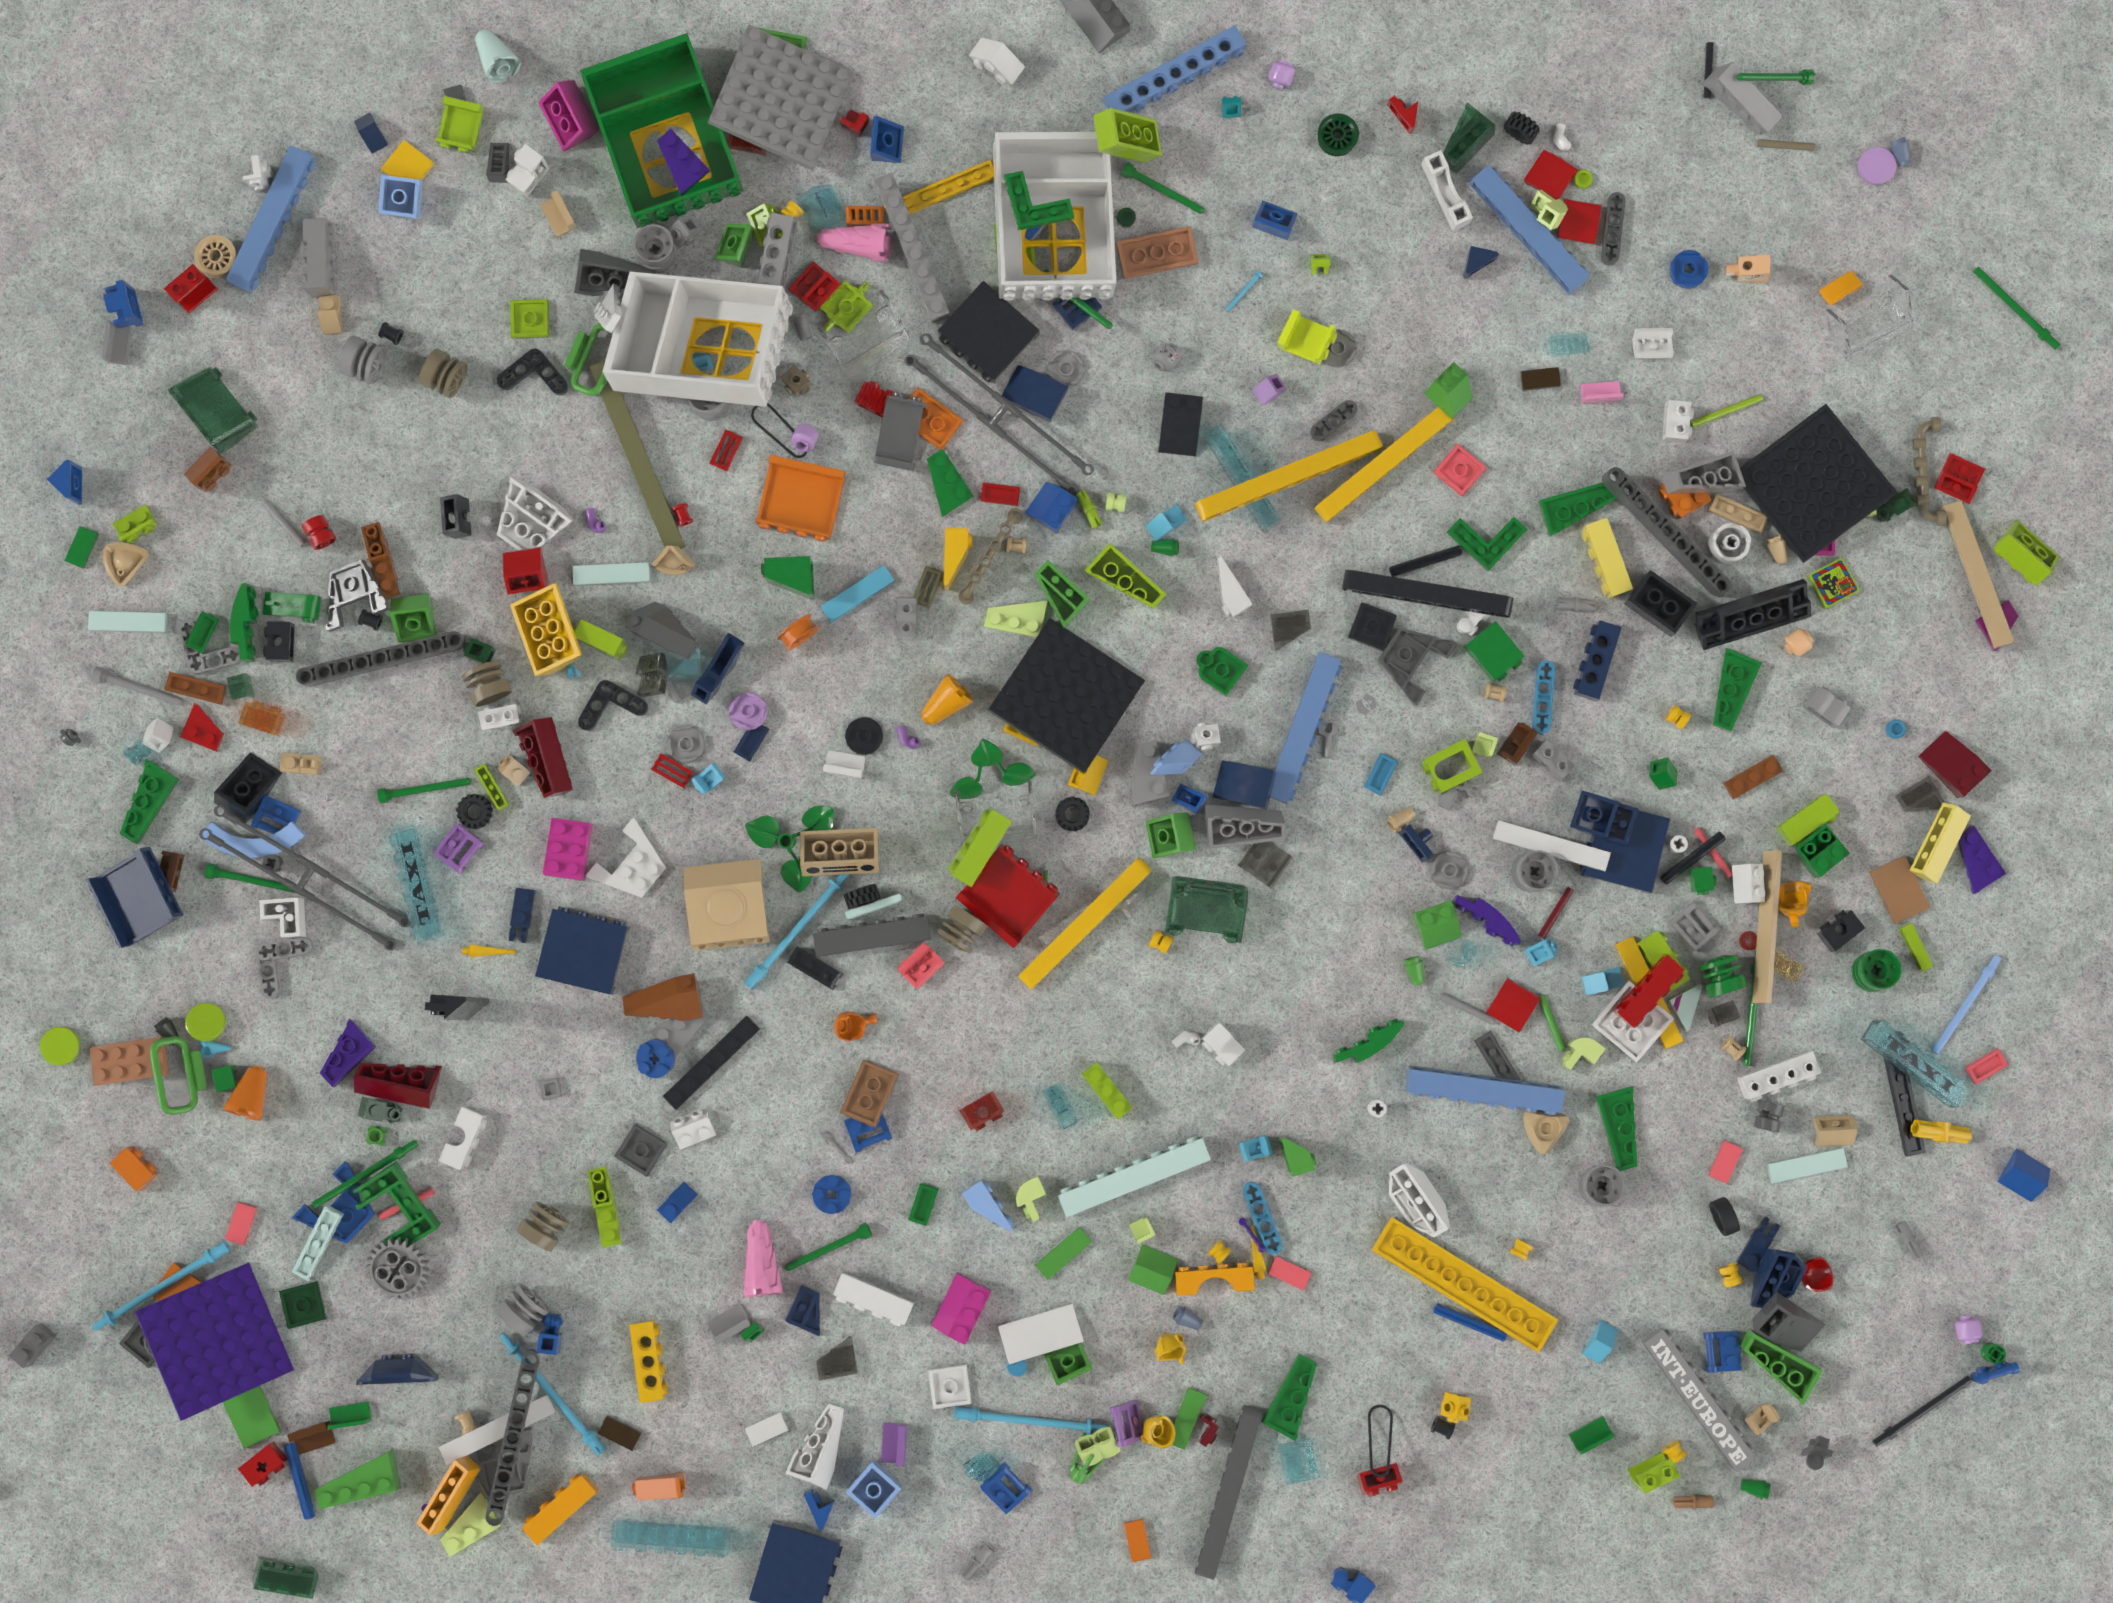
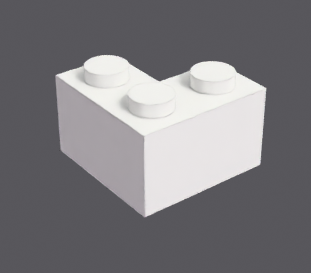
[969,37,1025,85]
[506,144,549,197]
[259,897,306,938]
[1201,1022,1245,1066]

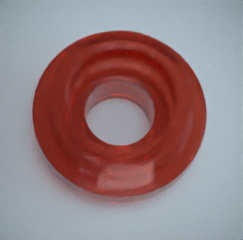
[1739,931,1757,950]

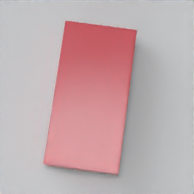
[1964,1048,2008,1084]
[1708,1140,1743,1184]
[225,1202,257,1245]
[1268,1256,1311,1291]

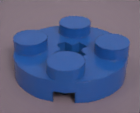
[1669,250,1709,289]
[636,1039,675,1078]
[812,1175,851,1214]

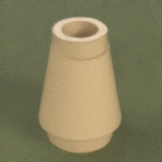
[1767,535,1788,564]
[1386,807,1416,833]

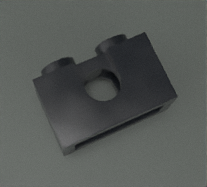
[440,494,472,539]
[263,621,295,662]
[1816,909,1865,952]

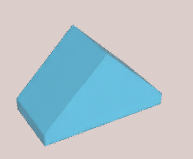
[1582,1320,1618,1364]

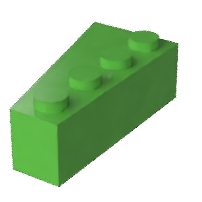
[1740,1328,1823,1405]
[315,1449,401,1509]

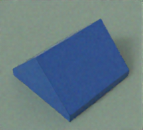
[870,116,904,163]
[1253,200,1298,241]
[47,460,82,505]
[1997,1148,2050,1202]

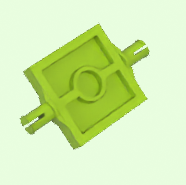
[820,280,873,334]

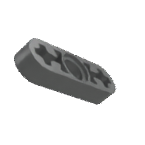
[1310,400,1357,442]

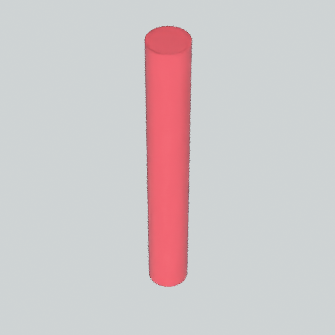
[1693,827,1732,878]
[378,1187,435,1220]

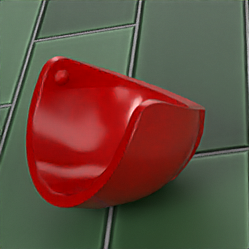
[1801,1257,1834,1292]

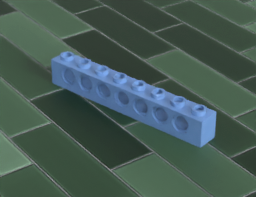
[1104,25,1246,113]

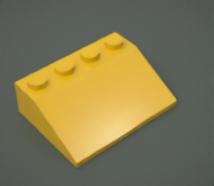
[510,583,582,676]

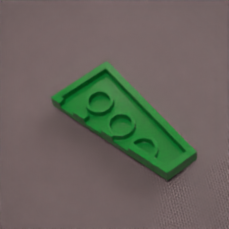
[1538,483,1617,537]
[1713,648,1762,733]
[120,759,179,844]
[1261,1353,1317,1441]

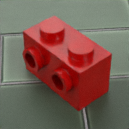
[1357,1463,1403,1497]

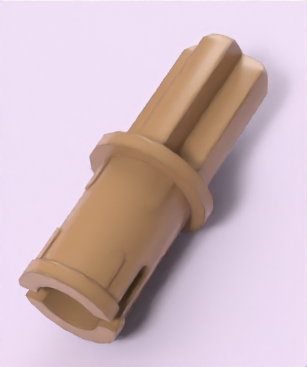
[1673,1494,1714,1510]

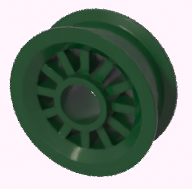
[1318,113,1359,157]

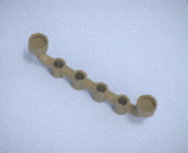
[1912,417,1947,526]
[959,508,1023,605]

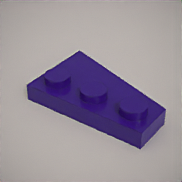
[657,128,710,196]
[1958,825,2006,894]
[320,1019,377,1088]

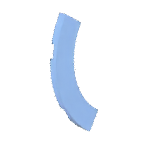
[203,821,307,858]

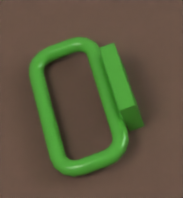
[564,323,614,396]
[150,1036,207,1115]

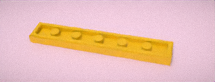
[902,159,994,215]
[1615,936,1683,1049]

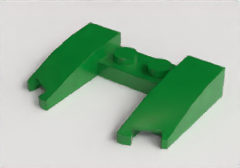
[353,1161,441,1245]

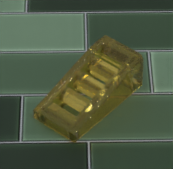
[1774,950,1805,983]

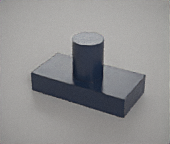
[1398,824,1434,863]

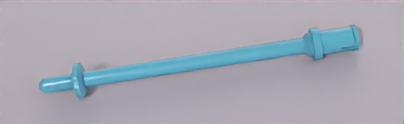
[744,874,850,990]
[92,1240,231,1331]
[500,1333,607,1456]
[954,1406,1109,1435]

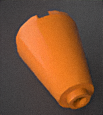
[224,1065,267,1121]

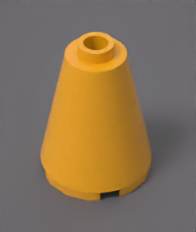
[921,673,973,725]

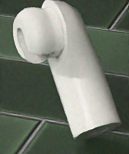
[1553,123,1571,151]
[1171,1031,1201,1048]

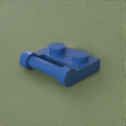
[251,795,301,834]
[844,1113,892,1153]
[1703,1330,1742,1373]
[1971,1360,2020,1385]
[980,1463,1032,1514]

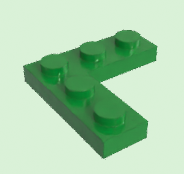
[1004,171,1074,231]
[1446,517,1528,571]

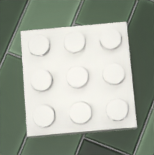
[1591,981,1674,1063]

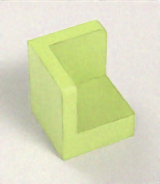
[1472,732,1498,758]
[1129,1216,1156,1244]

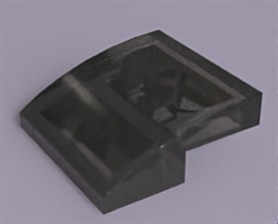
[636,652,667,697]
[1238,841,1293,889]

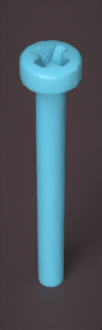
[1225,271,1263,312]

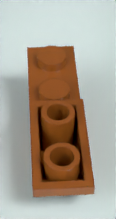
[361,522,401,599]

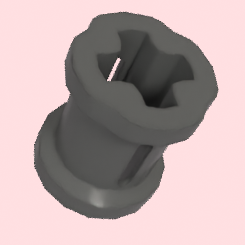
[262,854,284,872]

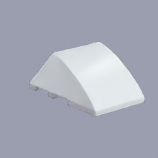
[497,477,573,550]

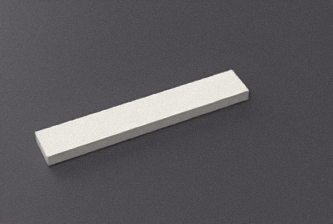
[1493,820,1611,872]
[438,1394,556,1465]

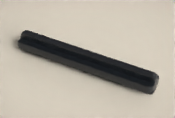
[1389,545,1462,577]
[1660,832,1726,885]

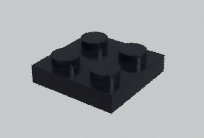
[1348,602,1397,652]

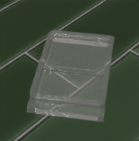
[142,1045,190,1116]

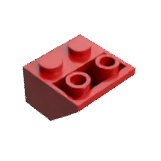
[503,547,549,595]

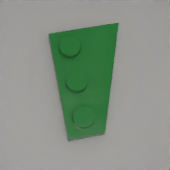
[927,448,974,517]

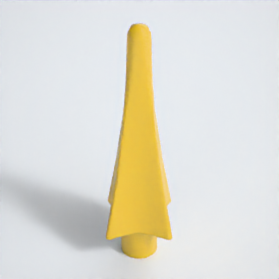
[462,944,517,957]
[1250,1226,1267,1280]

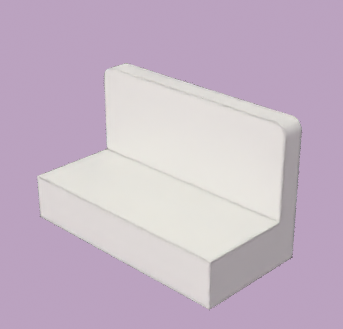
[823,750,866,779]

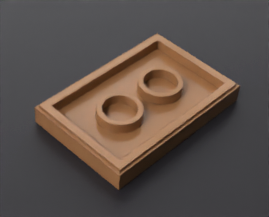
[1869,856,1930,924]
[840,1060,899,1128]

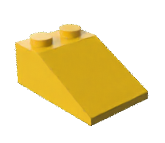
[944,528,973,591]

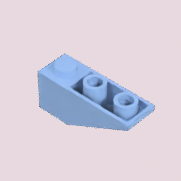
[1150,739,1202,775]
[962,1180,1014,1232]

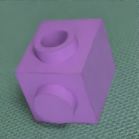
[1252,373,1287,405]

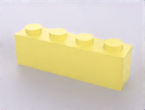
[1581,518,1633,599]
[1909,803,1971,884]

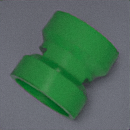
[1981,1343,2006,1364]

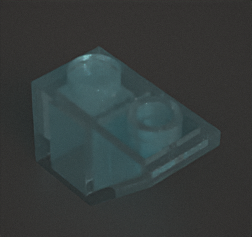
[1042,1083,1079,1130]
[963,1450,1001,1482]

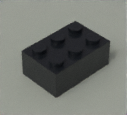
[1624,570,1697,637]

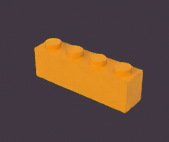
[416,1456,481,1536]
[522,1472,599,1546]

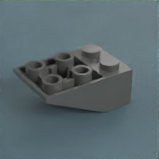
[1753,1292,1825,1352]

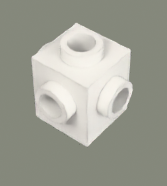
[1190,723,1221,751]

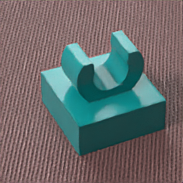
[1222,95,1241,118]

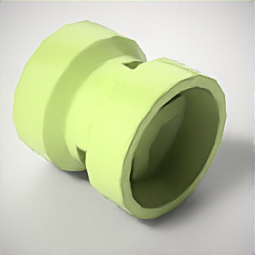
[1105,491,1127,513]

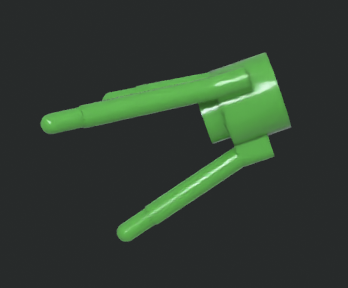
[1069,1432,1106,1485]

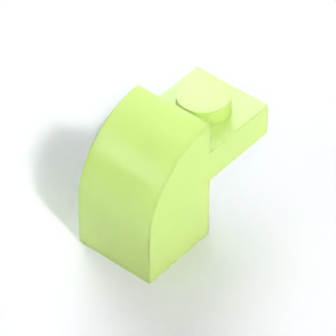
[1529,190,1568,230]
[1561,1038,1606,1070]
[1016,1176,1046,1222]

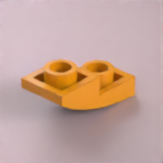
[1819,271,1863,306]

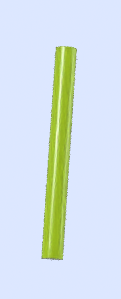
[1690,394,1763,428]

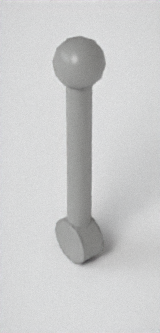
[823,1132,853,1164]

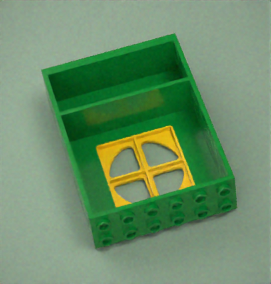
[580,33,744,228]

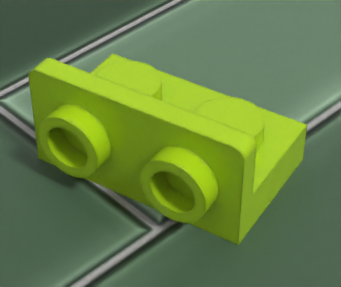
[746,203,783,248]
[112,504,159,544]

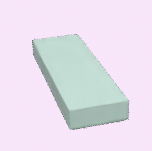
[845,893,903,920]

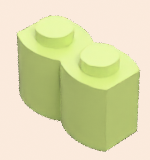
[1075,1427,1121,1466]

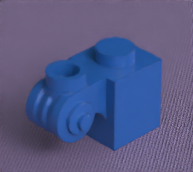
[536,1313,563,1355]
[1330,1567,1376,1603]

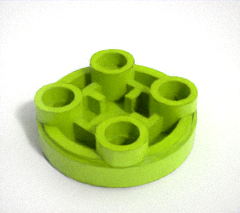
[185,1003,226,1042]
[40,1027,81,1065]

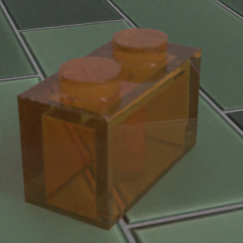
[238,700,287,737]

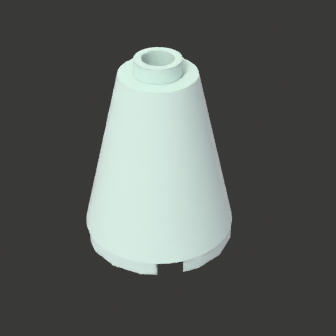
[475,30,521,83]

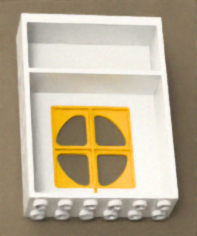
[993,132,1117,301]
[603,272,793,407]

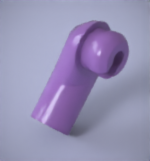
[585,508,606,533]
[896,725,920,749]

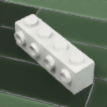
[1737,1051,1821,1101]
[833,1271,915,1327]

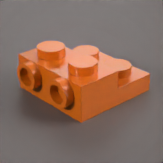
[1659,484,1712,520]

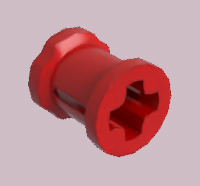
[671,503,694,527]

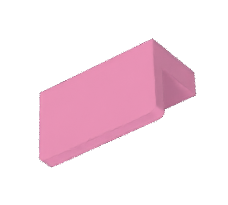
[1581,381,1624,404]

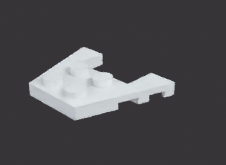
[586,818,666,898]

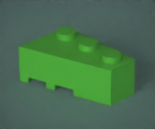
[1035,560,1090,628]

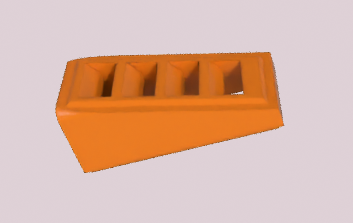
[845,206,885,227]

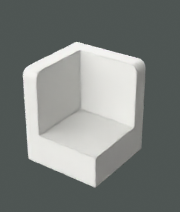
[142,718,174,753]

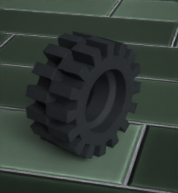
[1503,111,1540,145]
[456,794,493,829]
[1055,796,1090,832]
[843,883,881,909]

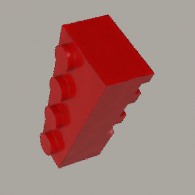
[1612,954,1685,1028]

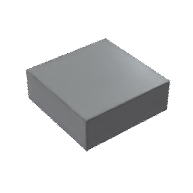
[539,1077,563,1101]

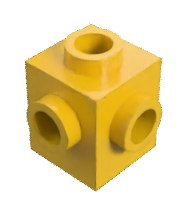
[1440,1392,1472,1423]

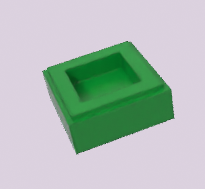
[740,1322,765,1342]

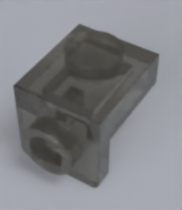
[1707,1000,1740,1028]

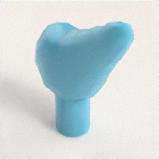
[195,1039,232,1058]

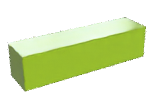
[474,764,510,811]
[1898,923,1934,972]

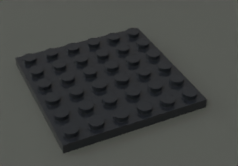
[1740,404,1898,564]
[988,618,1145,774]

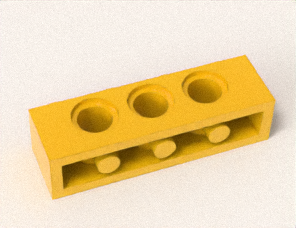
[629,1320,668,1403]

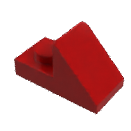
[1387,95,1418,134]

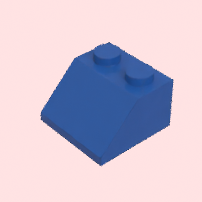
[1025,482,1078,534]

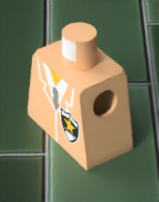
[1726,255,1770,282]

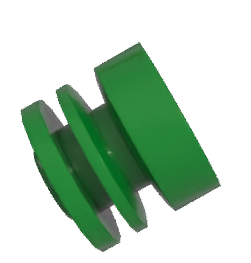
[1851,949,1902,992]
[1698,954,1748,998]

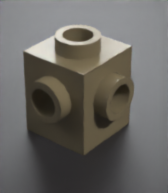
[780,364,811,398]

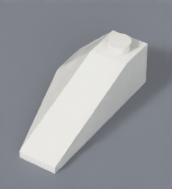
[786,1404,844,1490]

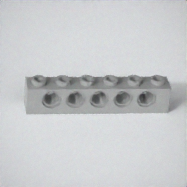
[756,213,798,290]

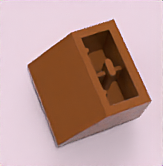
[184,446,232,493]

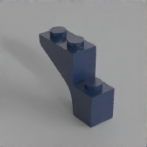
[690,633,745,705]

